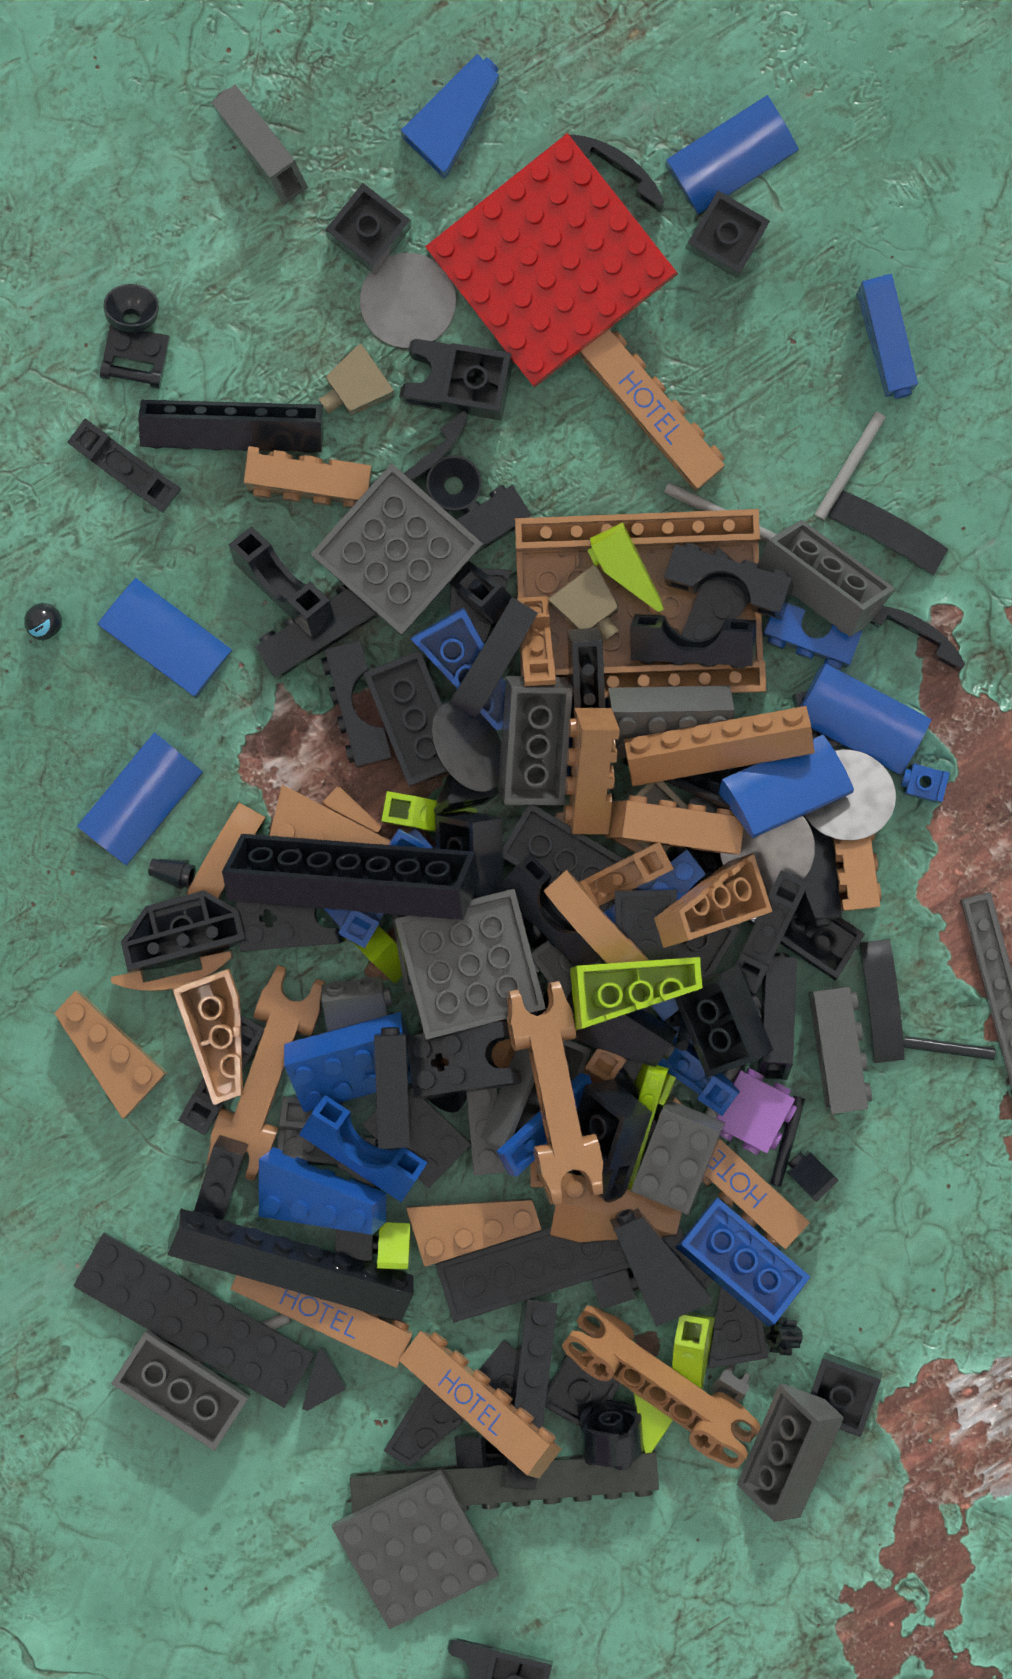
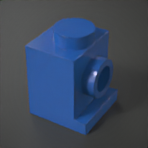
[901,764,950,804]

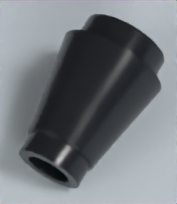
[148,858,196,890]

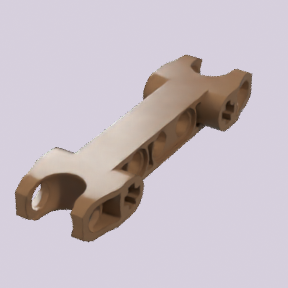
[206,965,325,1181]
[507,981,603,1204]
[562,1306,761,1469]

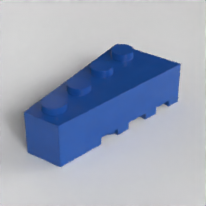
[411,607,505,731]
[259,1147,387,1235]

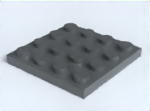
[311,463,483,636]
[394,889,546,1040]
[332,1469,498,1630]

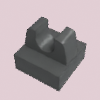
[709,1364,750,1402]

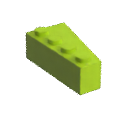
[570,957,703,1031]

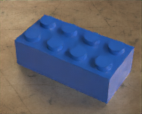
[284,1012,412,1112]

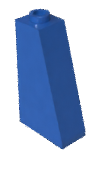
[401,54,499,179]
[856,273,918,399]

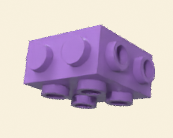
[716,1068,797,1155]

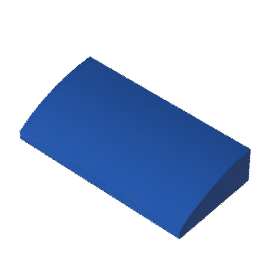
[665,95,799,215]
[98,578,232,698]
[800,663,932,775]
[77,732,203,866]
[718,735,854,838]
[675,1198,810,1326]

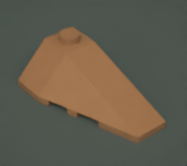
[172,969,243,1105]
[550,1173,682,1243]

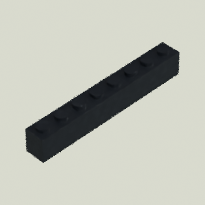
[167,1208,414,1322]

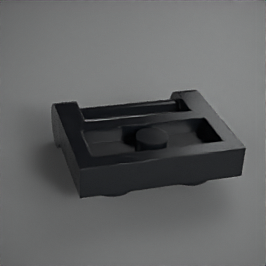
[100,325,170,389]

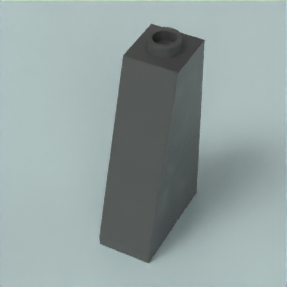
[211,84,308,205]

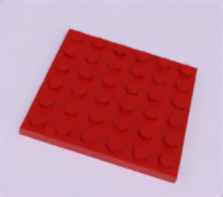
[425,133,678,388]

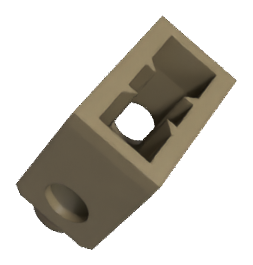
[318,343,395,416]
[548,565,619,642]

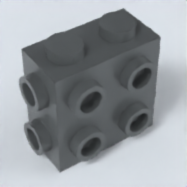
[321,976,395,1032]

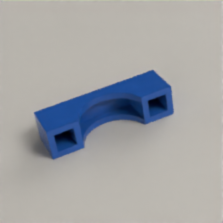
[299,1095,428,1203]

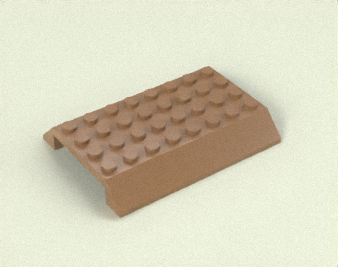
[515,509,766,698]

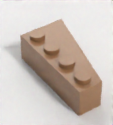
[244,446,372,509]
[564,708,620,834]
[269,785,390,845]
[606,795,744,855]
[833,834,881,912]
[654,853,773,948]
[54,991,168,1119]
[406,1198,542,1267]

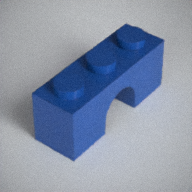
[762,603,862,670]

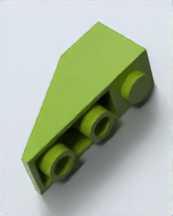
[382,791,478,832]
[672,1312,716,1390]

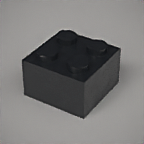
[325,183,412,275]
[685,190,770,278]
[810,1352,883,1437]

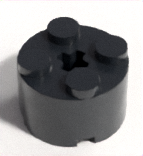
[580,1400,644,1470]

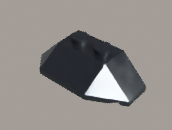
[121,890,246,972]

